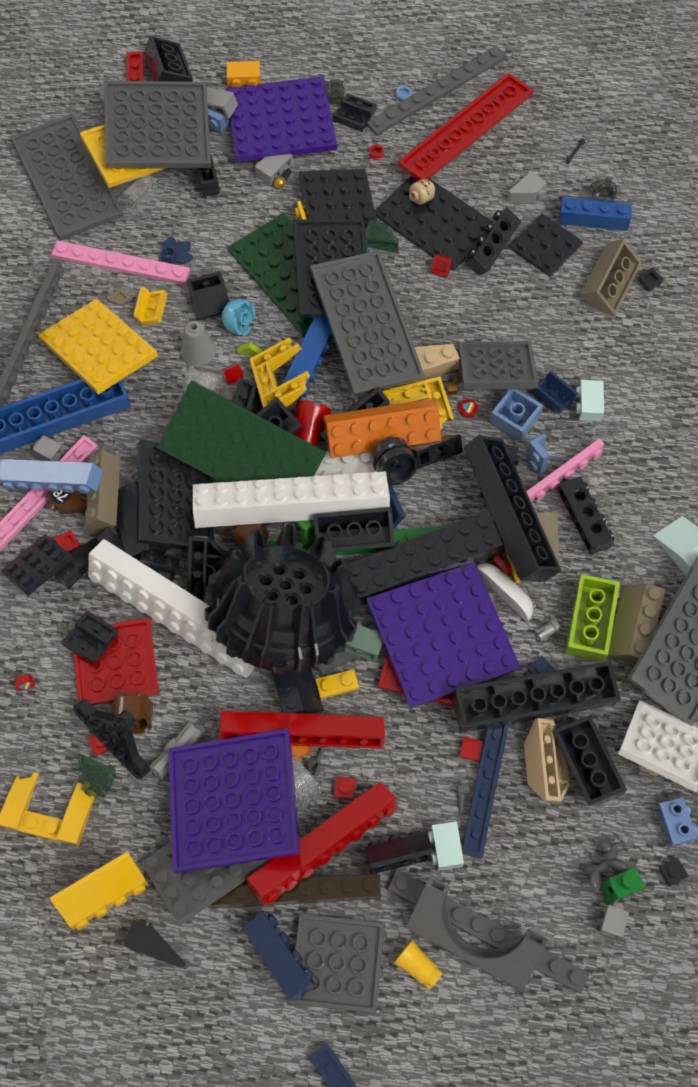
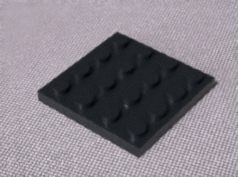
[298,169,378,228]

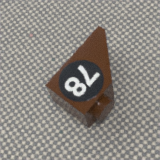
[45,490,87,515]

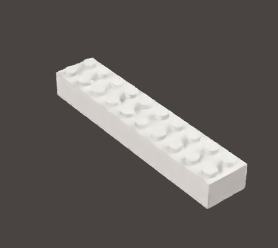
[193,471,390,528]
[88,539,255,678]

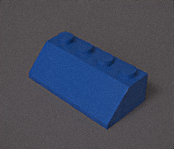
[559,195,632,231]

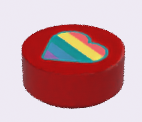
[459,399,478,418]
[14,674,35,691]

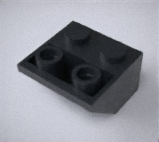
[186,271,230,321]

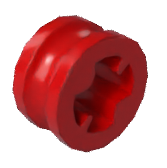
[369,144,384,161]

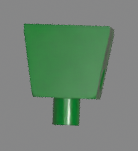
[600,867,645,905]

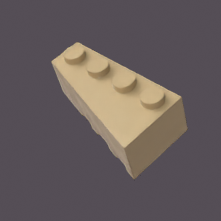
[390,344,460,389]

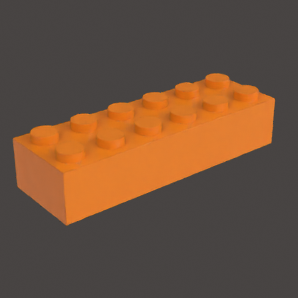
[324,398,441,458]

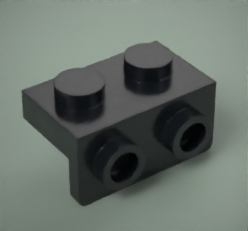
[138,549,180,582]

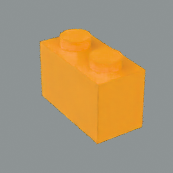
[227,61,261,87]

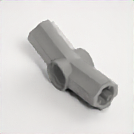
[149,722,203,780]

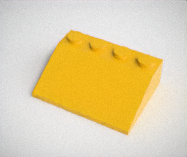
[50,851,149,930]

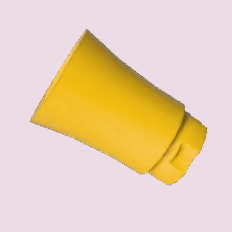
[393,940,443,989]

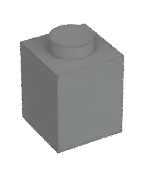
[32,435,65,461]
[599,904,629,940]

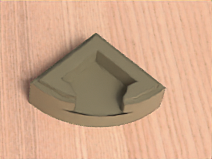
[107,288,133,305]

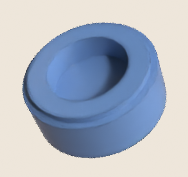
[396,86,412,102]

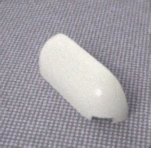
[476,563,533,623]

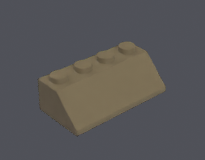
[580,239,642,316]
[85,450,120,536]
[607,584,666,665]

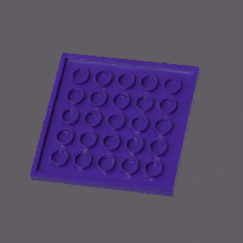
[226,76,337,162]
[366,562,521,709]
[168,728,300,873]

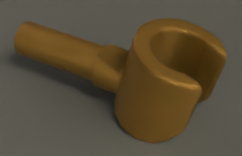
[447,373,460,395]

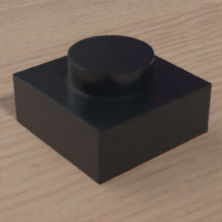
[638,268,664,292]
[659,857,688,887]

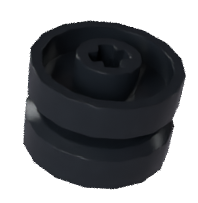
[369,437,418,486]

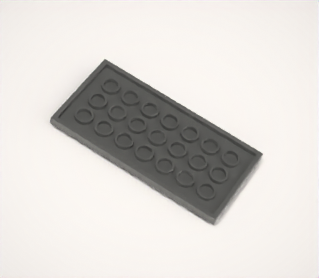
[11,113,124,241]
[310,250,425,396]
[627,556,698,726]

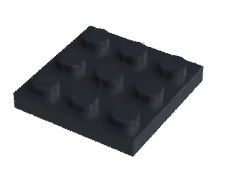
[509,213,583,277]
[1,534,74,597]

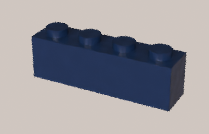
[242,911,316,1002]

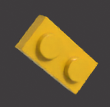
[316,669,359,699]

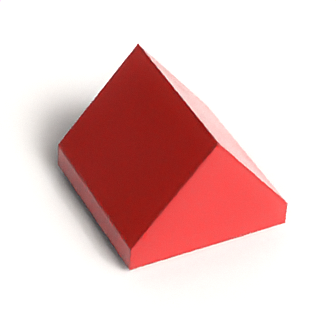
[220,363,244,385]

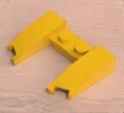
[250,338,310,408]
[382,376,454,430]
[0,772,95,847]

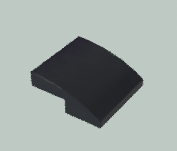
[333,93,378,132]
[233,377,263,414]
[62,611,119,665]

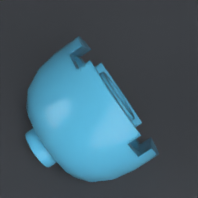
[222,299,255,336]

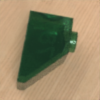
[365,220,399,253]
[77,753,116,799]

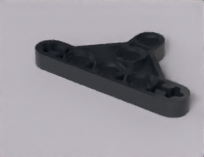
[73,699,150,779]

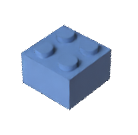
[490,389,543,442]

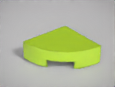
[237,342,263,356]

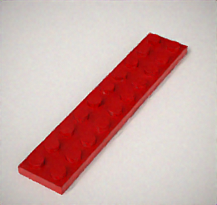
[398,73,534,181]

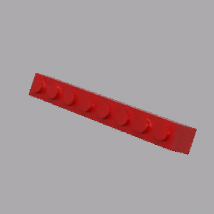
[219,710,386,749]
[247,781,397,906]

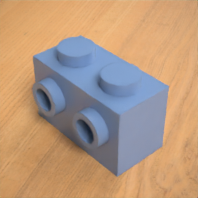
[656,798,698,848]

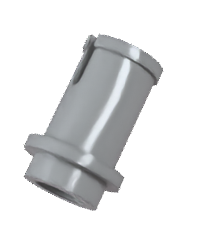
[534,620,561,642]

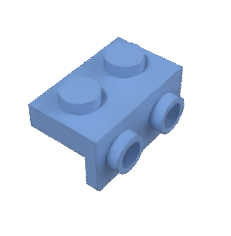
[208,108,230,134]
[526,433,550,475]

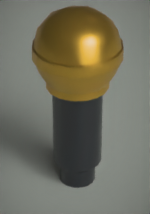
[274,168,292,189]

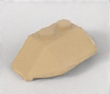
[524,718,570,802]

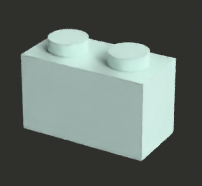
[576,380,604,421]
[428,822,464,871]

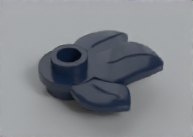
[160,236,193,264]

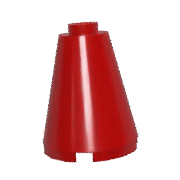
[295,400,332,446]

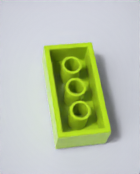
[565,574,620,662]

